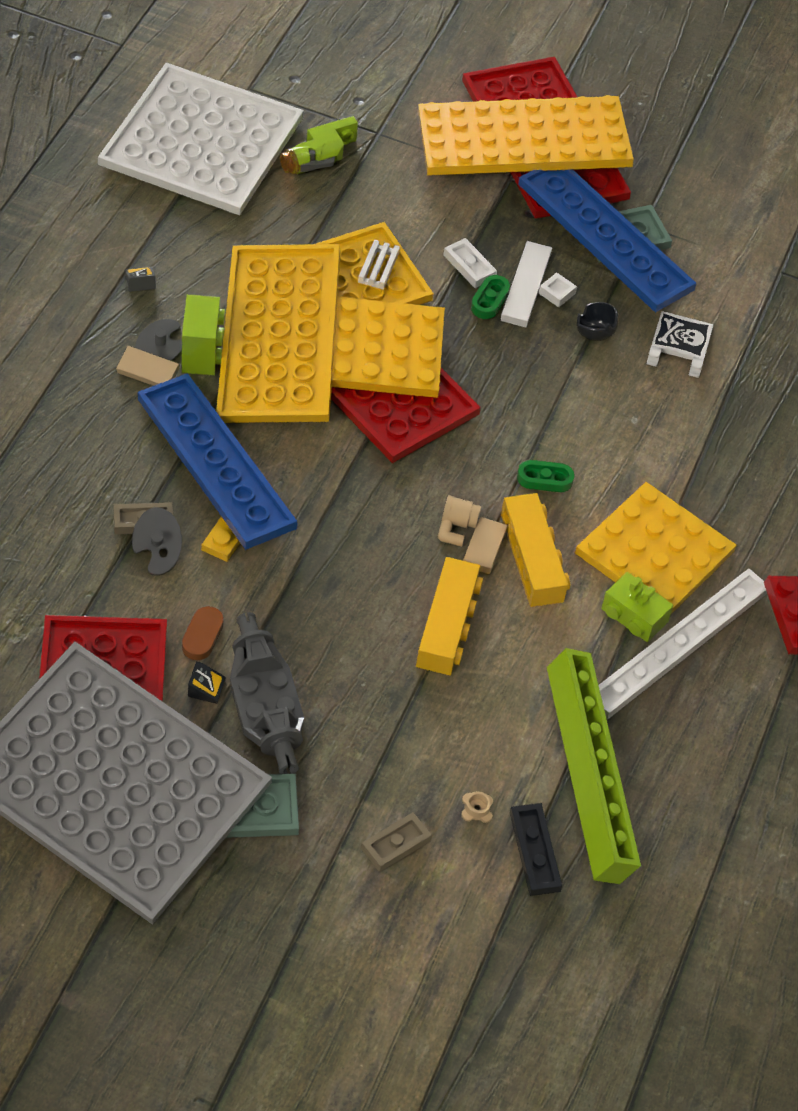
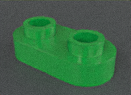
[471,275,510,319]
[517,460,575,492]

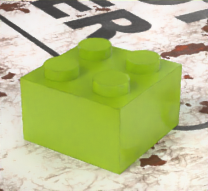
[182,295,225,376]

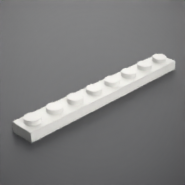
[599,568,767,720]

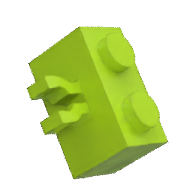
[601,572,674,643]

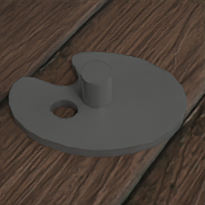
[135,319,182,361]
[132,507,182,576]

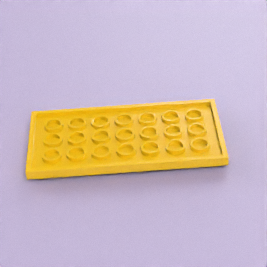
[418,95,634,175]
[216,244,340,423]

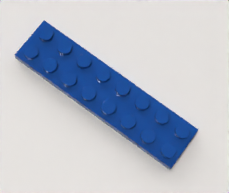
[518,169,696,313]
[138,373,297,550]

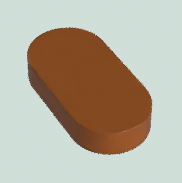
[182,606,223,660]

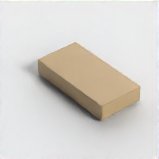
[116,346,179,386]
[463,517,507,574]

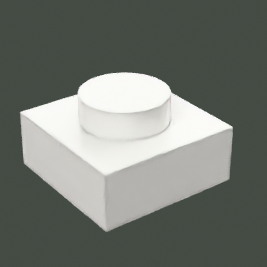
[539,273,577,307]

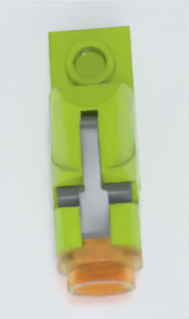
[280,116,358,174]

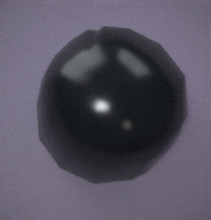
[577,302,618,341]

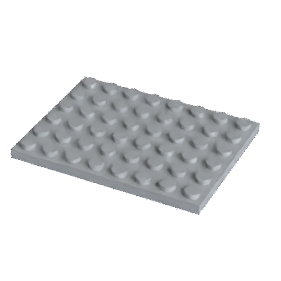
[0,642,272,925]

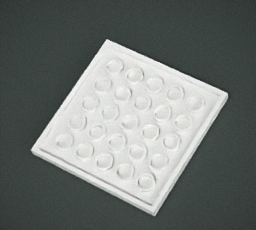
[98,63,304,215]

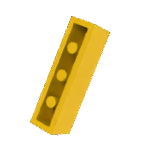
[501,493,570,607]
[416,557,483,676]

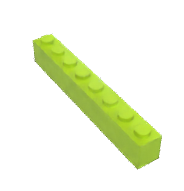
[546,648,641,884]

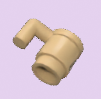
[438,495,481,547]

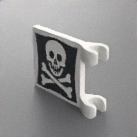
[646,311,714,378]

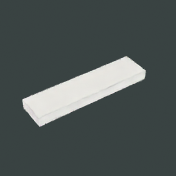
[501,241,552,327]

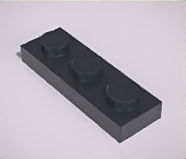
[510,803,562,896]

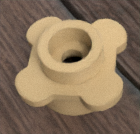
[461,791,493,823]

